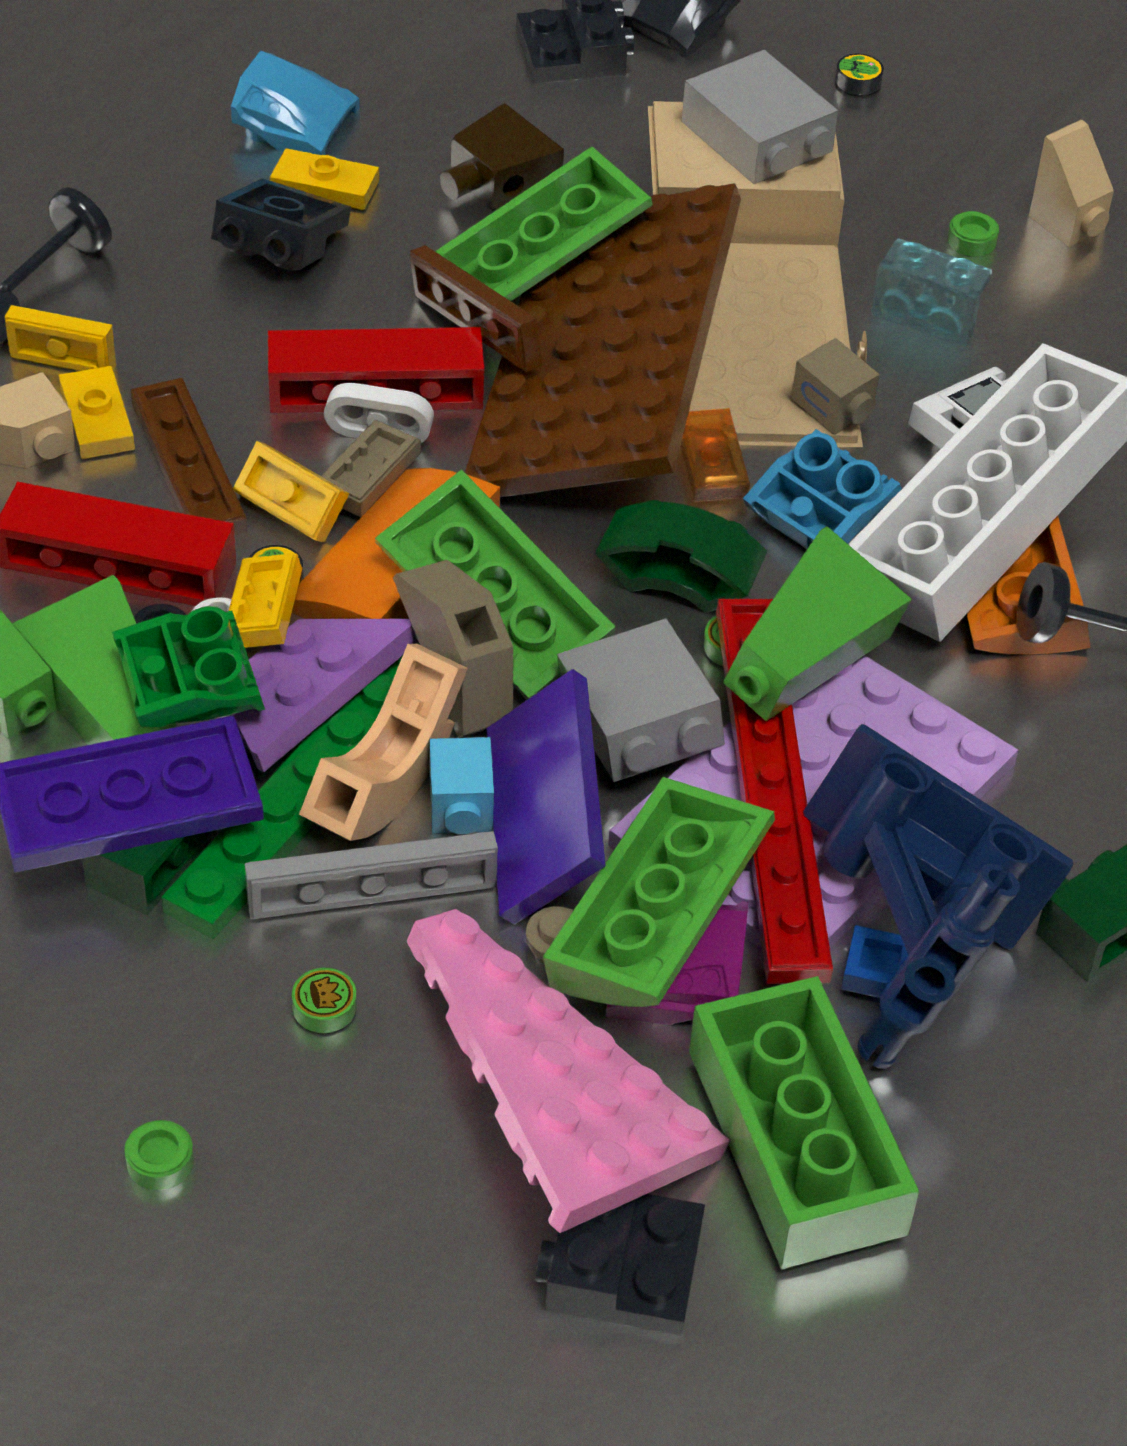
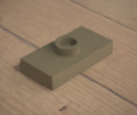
[321,420,421,517]

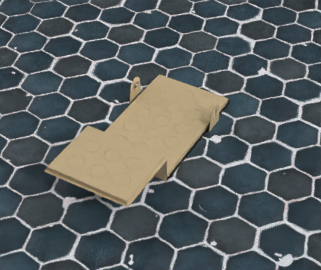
[648,101,867,447]

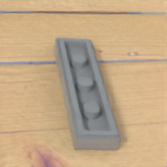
[245,831,498,919]

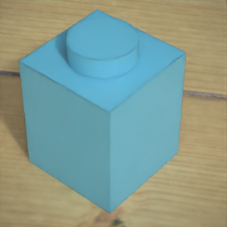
[429,737,494,834]

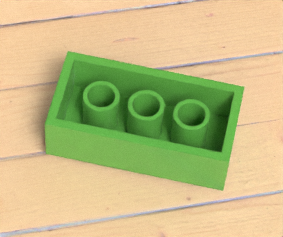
[689,976,919,1269]

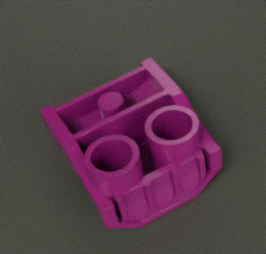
[606,901,748,1025]

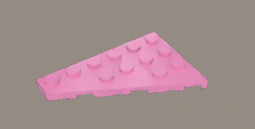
[407,909,730,1233]

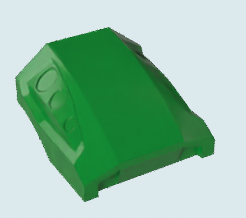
[112,606,265,727]

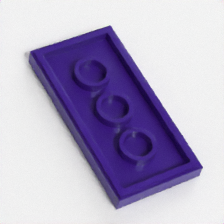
[487,669,606,925]
[0,715,264,873]

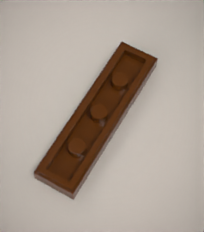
[409,245,542,372]
[131,378,247,535]

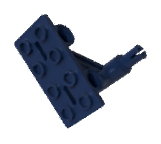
[803,724,1074,1069]

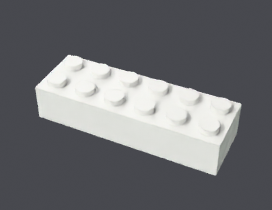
[848,343,1127,642]

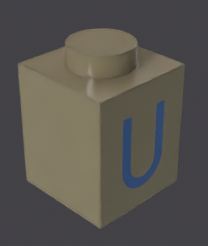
[791,338,880,435]

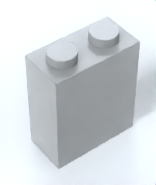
[682,50,838,184]
[557,618,725,782]

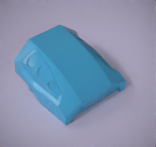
[231,50,360,155]
[743,429,902,549]

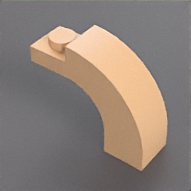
[299,644,468,841]

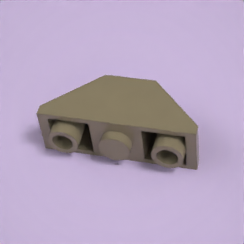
[393,560,513,738]

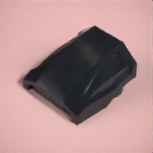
[621,0,741,59]

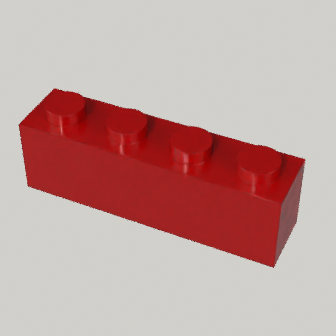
[268,327,484,413]
[0,481,236,606]

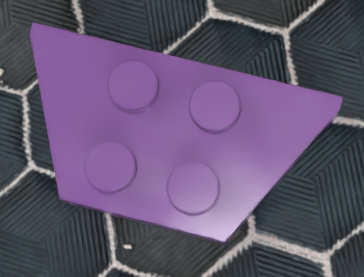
[230,619,419,772]

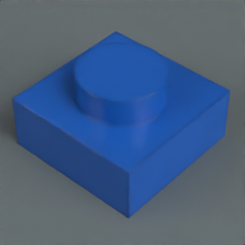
[841,925,908,998]

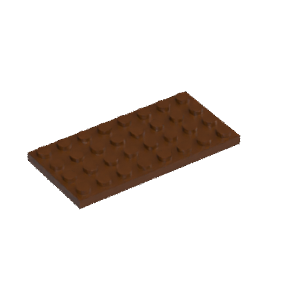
[465,183,741,497]

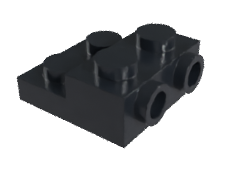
[516,0,634,84]
[211,178,351,270]
[535,1194,705,1336]

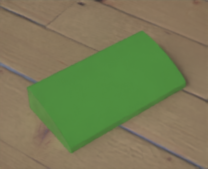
[435,146,653,301]
[375,469,616,700]
[543,777,775,1007]

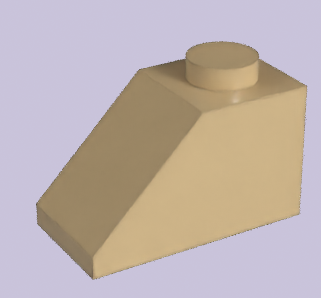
[1029,120,1114,247]
[0,372,76,469]

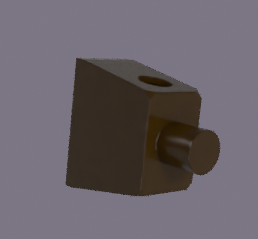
[440,103,564,210]

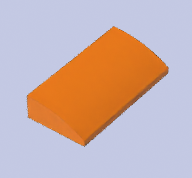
[292,468,500,619]
[966,516,1090,655]

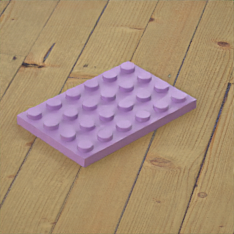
[608,655,1018,950]

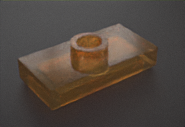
[680,408,750,502]

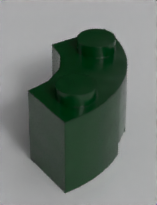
[595,500,767,613]

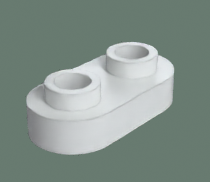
[324,383,434,443]

